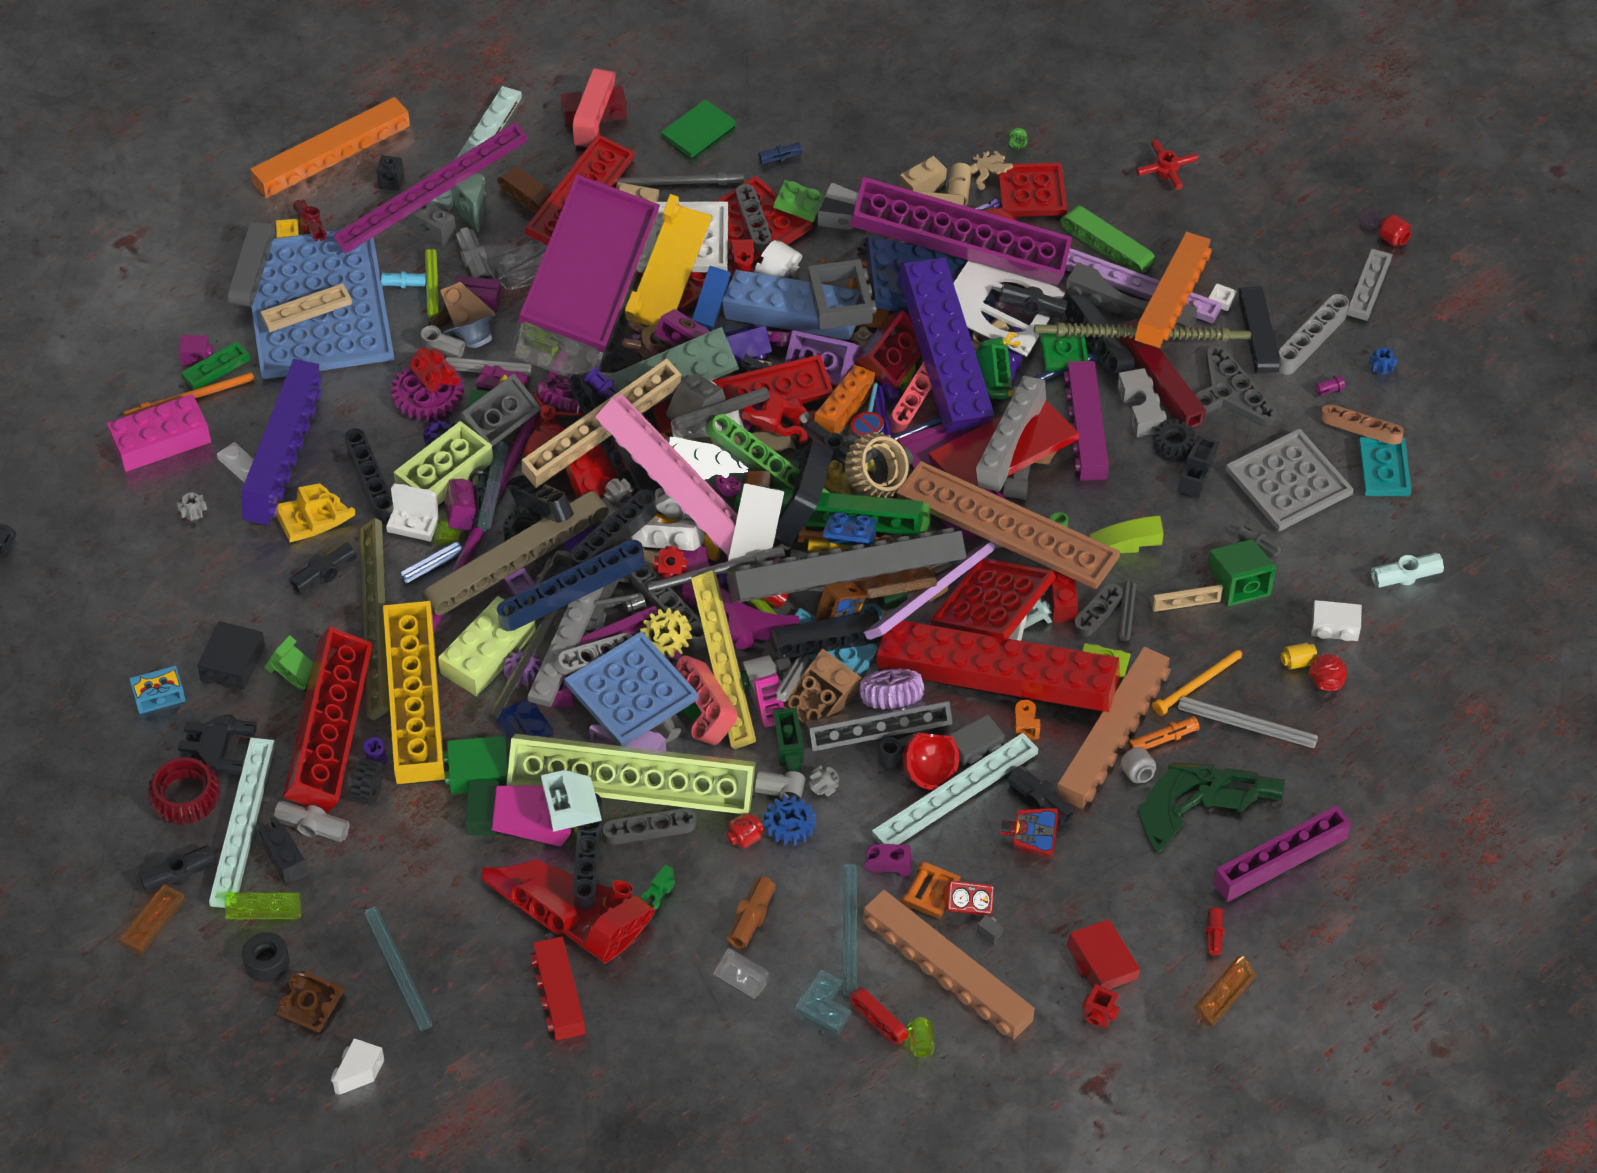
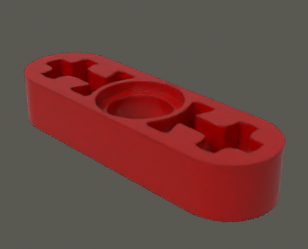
[849,987,909,1045]

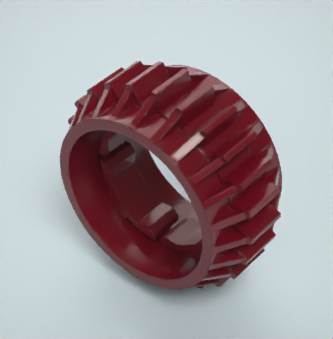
[147,757,221,825]

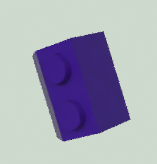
[725,324,772,365]

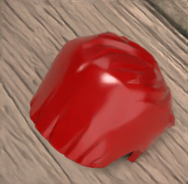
[1309,654,1347,692]

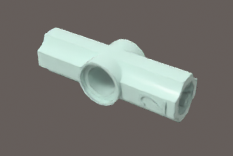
[1371,553,1444,588]

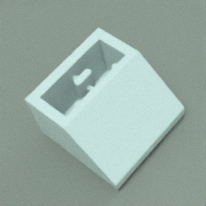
[541,770,602,832]

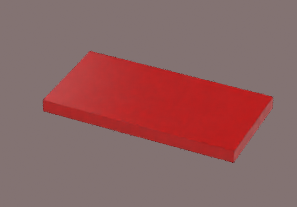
[928,401,1079,489]

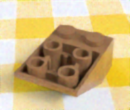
[783,649,863,724]

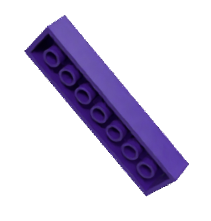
[898,257,995,433]
[242,358,323,525]

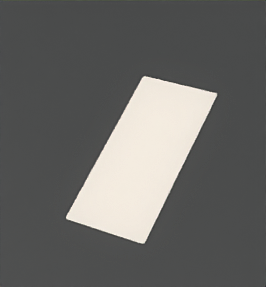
[728,484,784,569]

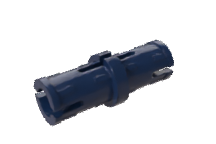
[758,142,802,165]

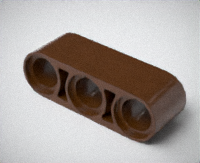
[497,165,552,214]

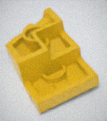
[276,483,356,542]

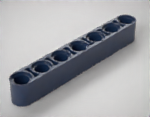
[497,540,645,631]

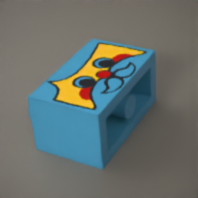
[129,666,186,714]

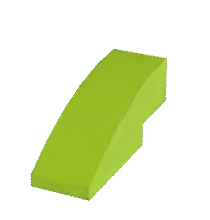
[1090,516,1164,553]

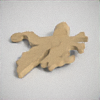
[970,151,1013,190]

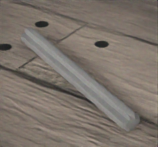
[1178,696,1318,748]

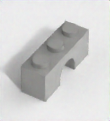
[1117,368,1166,437]

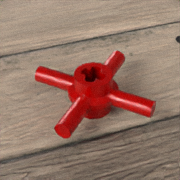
[1136,140,1198,190]

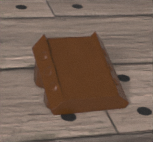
[275,971,345,1033]

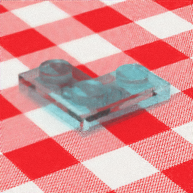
[795,969,852,1035]

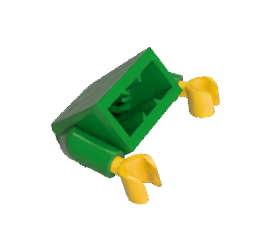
[976,332,1021,399]

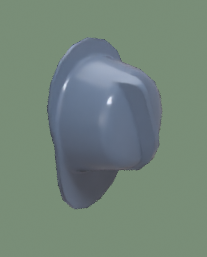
[442,316,493,348]

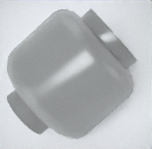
[1120,747,1156,783]

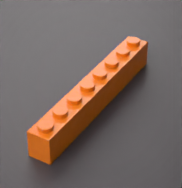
[250,97,410,198]
[1135,232,1212,348]

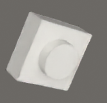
[1209,284,1237,311]

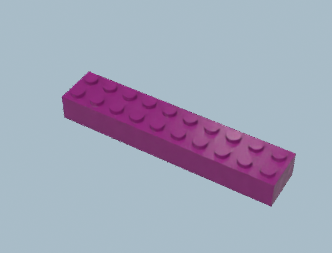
[849,177,1072,286]

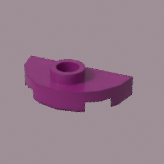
[767,331,792,346]

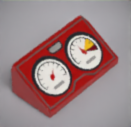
[942,881,994,916]

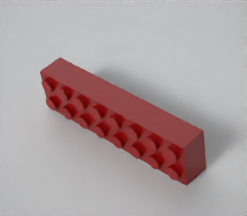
[283,626,373,814]

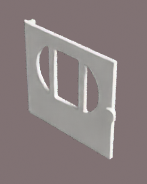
[954,260,1066,357]

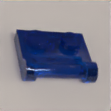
[493,698,554,738]

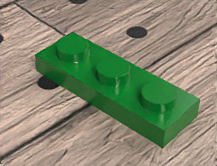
[181,341,250,390]

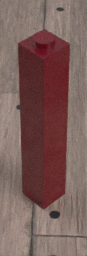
[1119,318,1206,428]

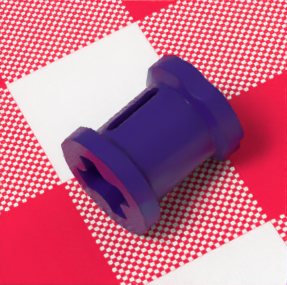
[363,737,387,765]

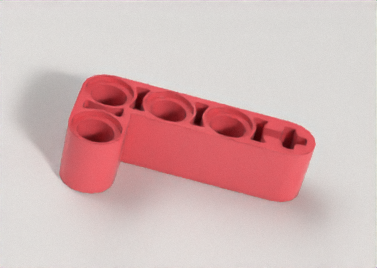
[573,68,616,148]
[889,362,932,434]
[676,656,737,745]

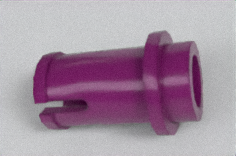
[1315,375,1345,397]

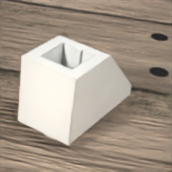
[331,1038,384,1095]

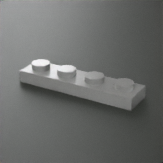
[1347,249,1393,321]

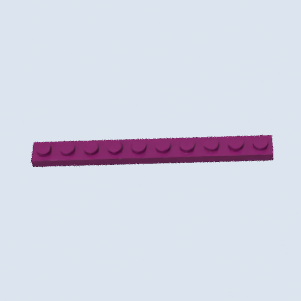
[333,122,528,254]

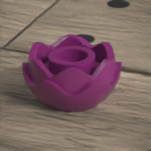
[713,475,742,498]

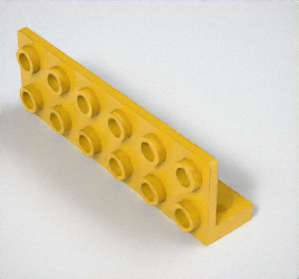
[625,194,712,327]

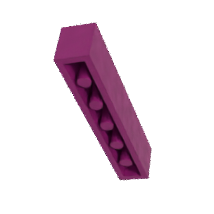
[1063,361,1109,481]
[1213,805,1351,902]

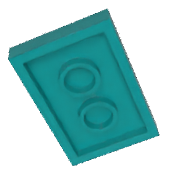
[1359,437,1412,496]

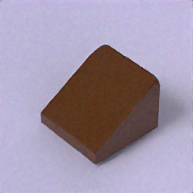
[743,471,770,488]

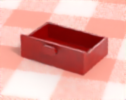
[1067,919,1141,989]

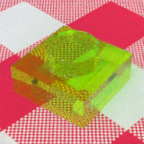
[434,520,461,545]

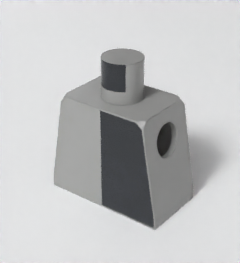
[818,183,857,230]

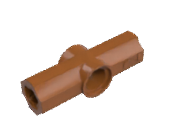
[727,876,776,949]

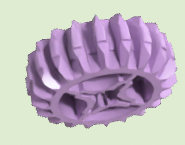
[859,668,924,710]

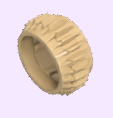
[845,432,909,498]

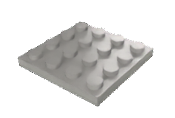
[1226,429,1354,532]

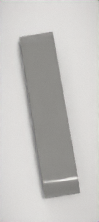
[1278,294,1349,375]

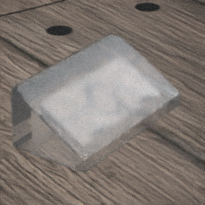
[714,948,770,999]

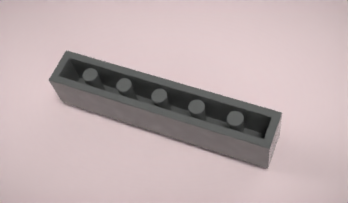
[804,695,953,751]

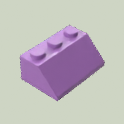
[785,330,862,386]

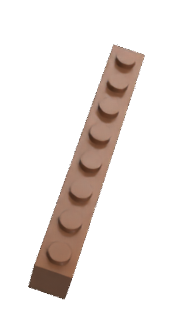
[1057,647,1171,809]
[863,890,1035,1040]

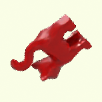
[741,382,808,444]

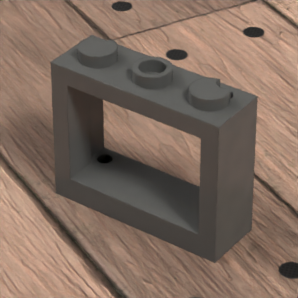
[808,259,876,330]

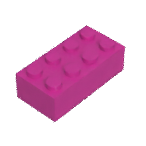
[107,394,211,472]

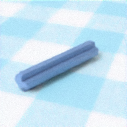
[400,542,462,583]

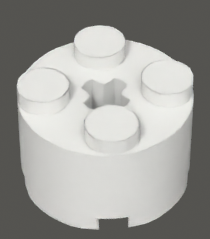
[754,240,802,279]

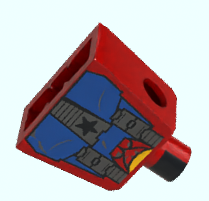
[1001,808,1059,859]

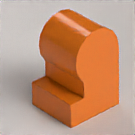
[1014,700,1040,739]

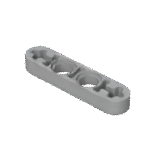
[554,633,633,675]

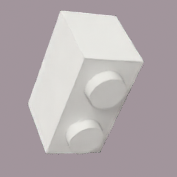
[1311,600,1362,641]

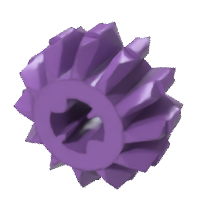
[503,648,543,689]

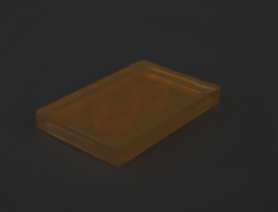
[858,567,937,599]

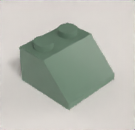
[451,173,487,233]

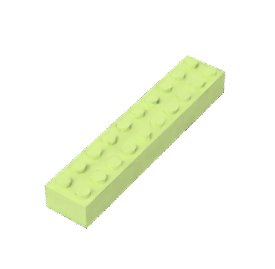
[507,734,756,814]

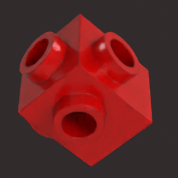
[653,546,687,579]
[1082,984,1120,1029]

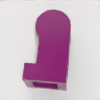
[864,844,913,877]

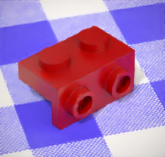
[409,348,461,393]

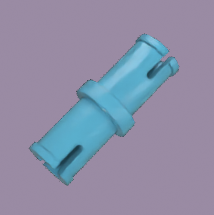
[381,271,426,289]

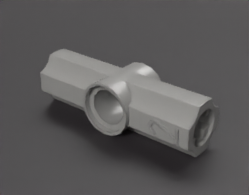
[456,227,493,279]
[274,801,350,842]

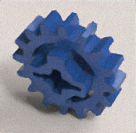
[764,795,816,846]

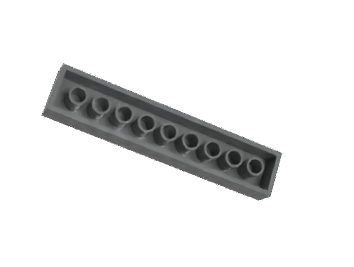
[726,528,967,604]

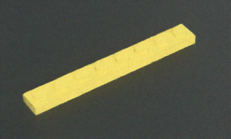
[691,570,756,749]

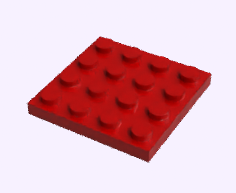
[930,558,1056,641]

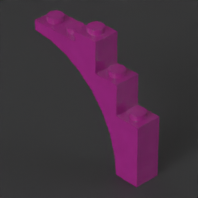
[682,546,800,649]

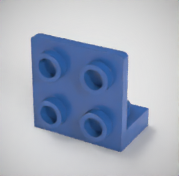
[823,512,877,547]

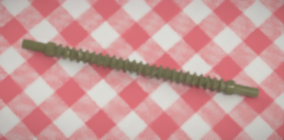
[1034,323,1251,342]

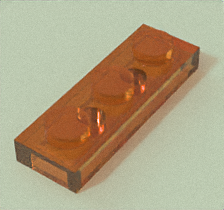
[120,884,185,955]
[1194,956,1257,1026]

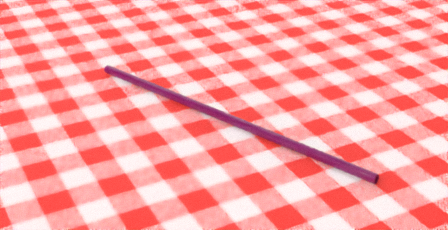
[432,351,568,633]

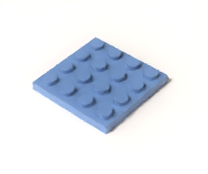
[564,631,699,746]

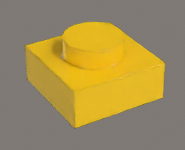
[276,219,299,238]

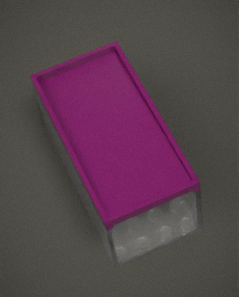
[510,174,660,378]

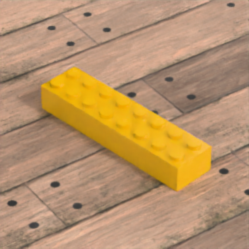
[383,601,445,784]

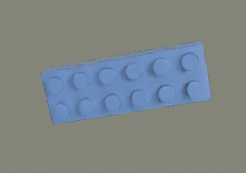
[722,270,863,340]

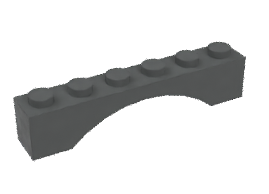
[1065,262,1198,340]

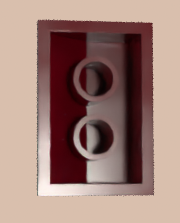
[853,310,922,388]

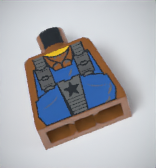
[815,581,870,621]

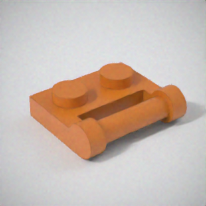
[899,862,961,920]

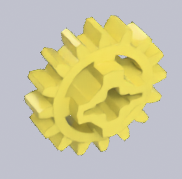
[640,608,692,658]

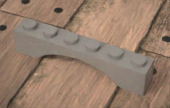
[976,376,1046,492]

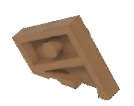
[440,282,496,328]

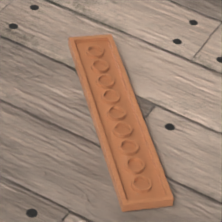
[897,461,1120,589]

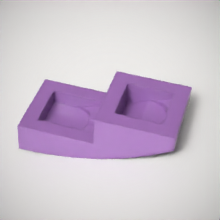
[500,568,535,596]

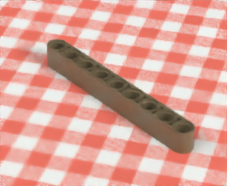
[422,492,609,615]

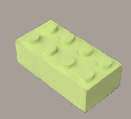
[394,421,493,505]
[438,596,536,697]

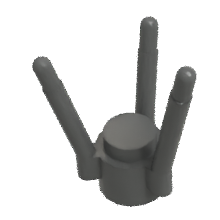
[594,592,646,617]

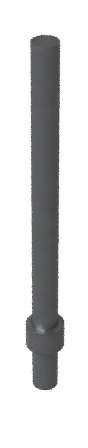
[616,172,744,186]
[647,547,785,592]

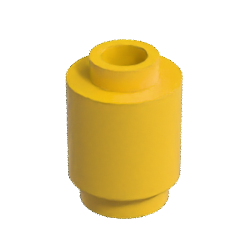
[1281,642,1318,670]

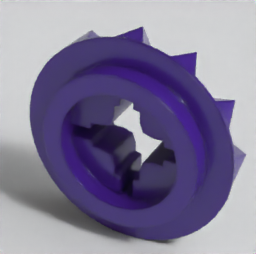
[423,419,456,445]

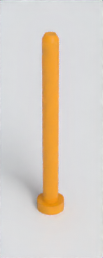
[1152,650,1242,717]

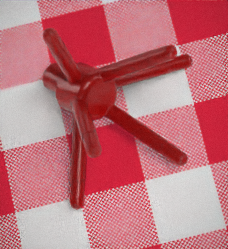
[532,392,585,431]

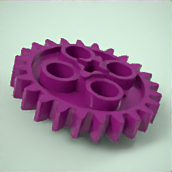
[391,366,464,422]
[537,377,583,413]

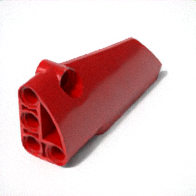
[481,859,655,963]

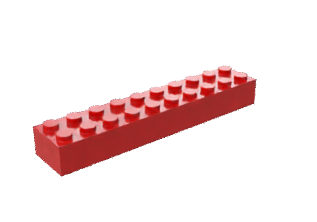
[877,621,1120,712]

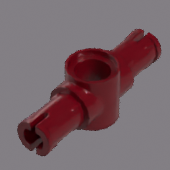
[293,199,327,241]

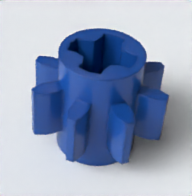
[1369,347,1398,375]

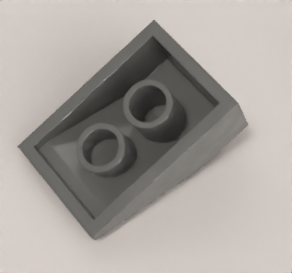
[457,373,541,448]

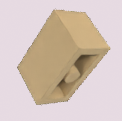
[899,156,947,193]

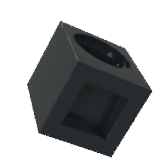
[376,155,404,191]

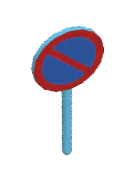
[850,383,884,436]

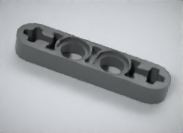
[736,184,771,252]
[602,808,697,845]

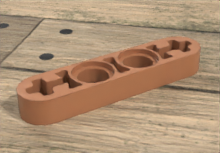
[1321,405,1404,444]

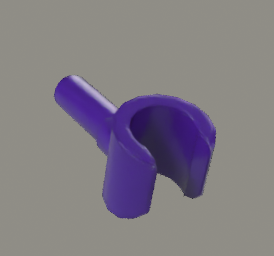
[710,563,728,590]

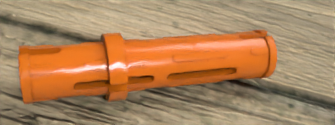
[1128,716,1199,750]

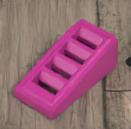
[754,674,784,727]

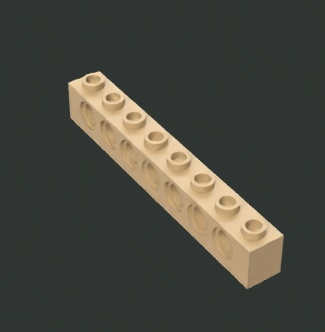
[522,359,681,488]

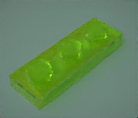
[224,892,301,919]

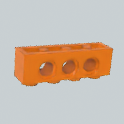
[814,365,875,434]

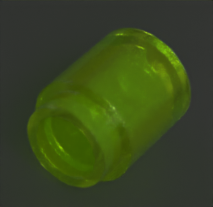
[907,1017,936,1057]

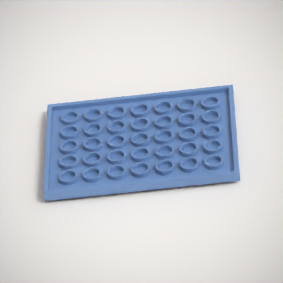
[242,229,395,379]

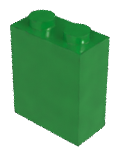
[443,736,508,794]

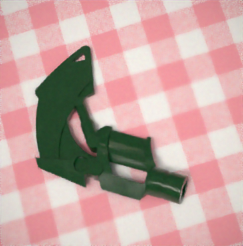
[1138,763,1285,853]

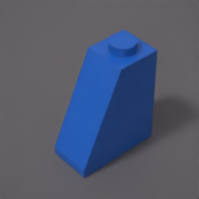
[692,266,731,332]

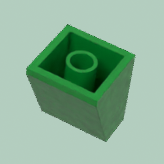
[1207,539,1276,606]

